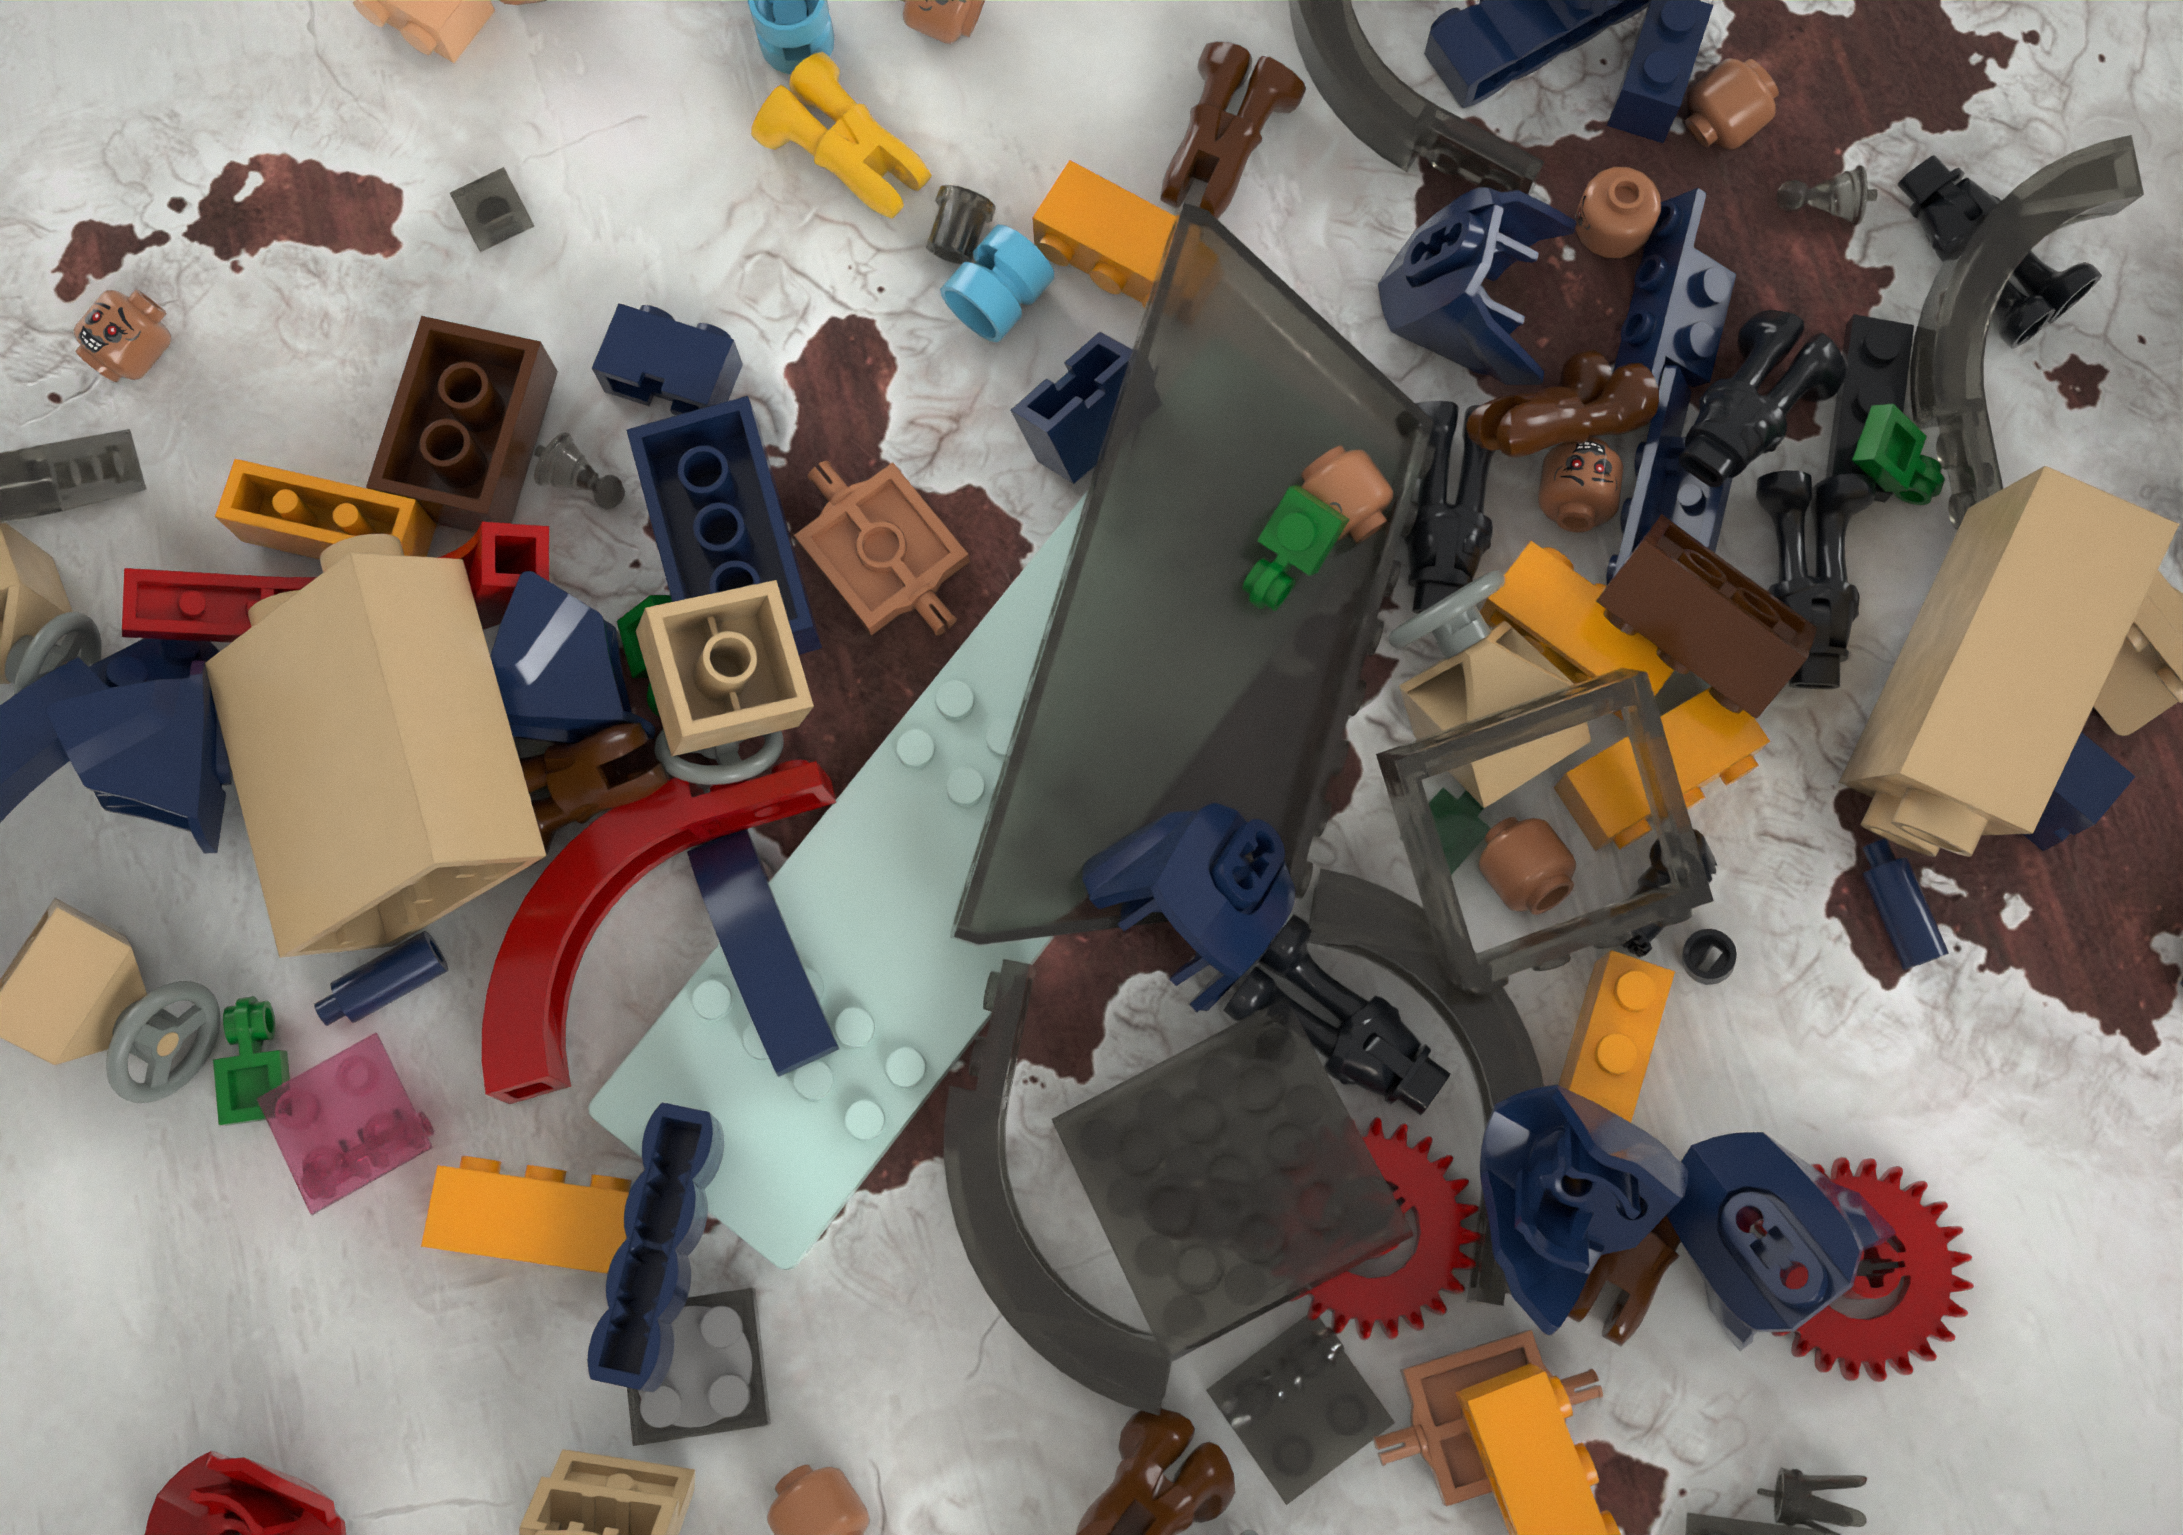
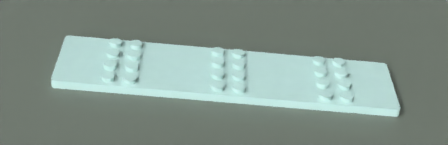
[589,339,1407,1270]

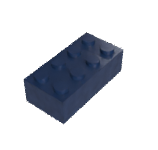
[626,396,822,655]

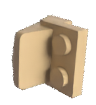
[2093,570,2183,736]
[519,1449,695,1535]

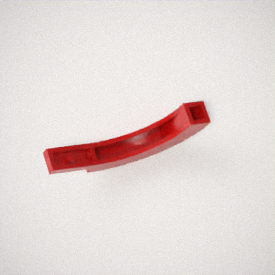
[122,522,549,643]
[481,760,837,1105]

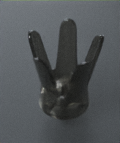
[1757,1467,1867,1535]

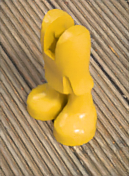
[751,52,932,219]

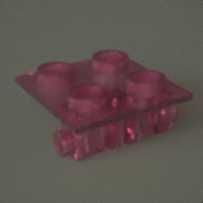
[257,1033,434,1215]

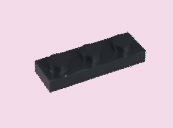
[1826,314,1914,503]

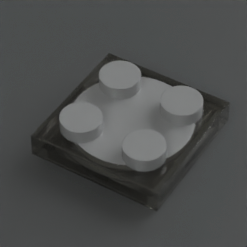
[627,1288,771,1446]

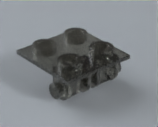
[1206,1315,1395,1505]

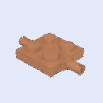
[794,461,970,636]
[1373,1330,1603,1506]

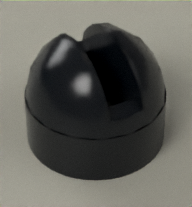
[1682,929,1737,985]

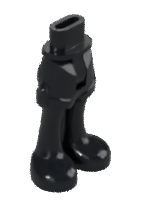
[1897,155,2102,349]
[1679,310,1846,488]
[1400,401,1496,614]
[1756,470,1876,689]
[1223,914,1451,1116]

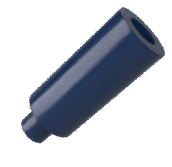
[1862,838,1949,970]
[314,931,448,1026]

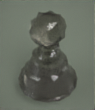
[1776,165,1878,226]
[534,432,625,509]

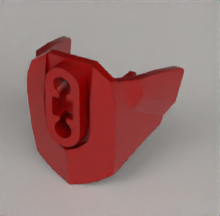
[144,1451,346,1535]

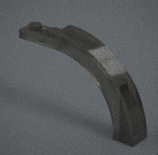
[1289,0,1544,196]
[1910,135,2144,530]
[1308,868,1544,1307]
[944,959,1176,1415]

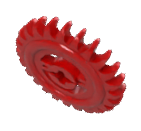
[1261,1117,1481,1341]
[1754,1157,1974,1382]

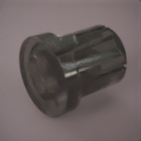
[926,185,996,264]

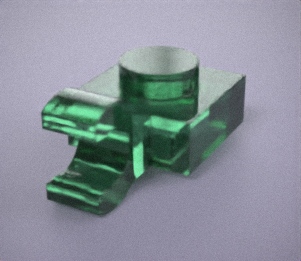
[1399,788,1491,880]

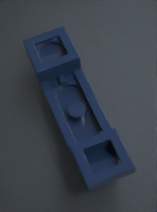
[687,829,839,1077]

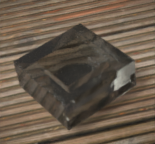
[450,167,534,252]

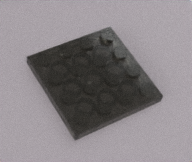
[1051,997,1414,1363]

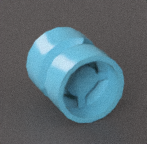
[748,0,835,74]
[940,224,1055,343]

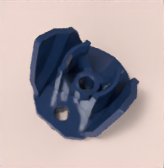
[1378,187,1577,385]
[490,571,655,744]
[45,661,233,854]
[1082,802,1296,1013]
[1480,1084,1688,1336]
[1666,1132,1896,1351]

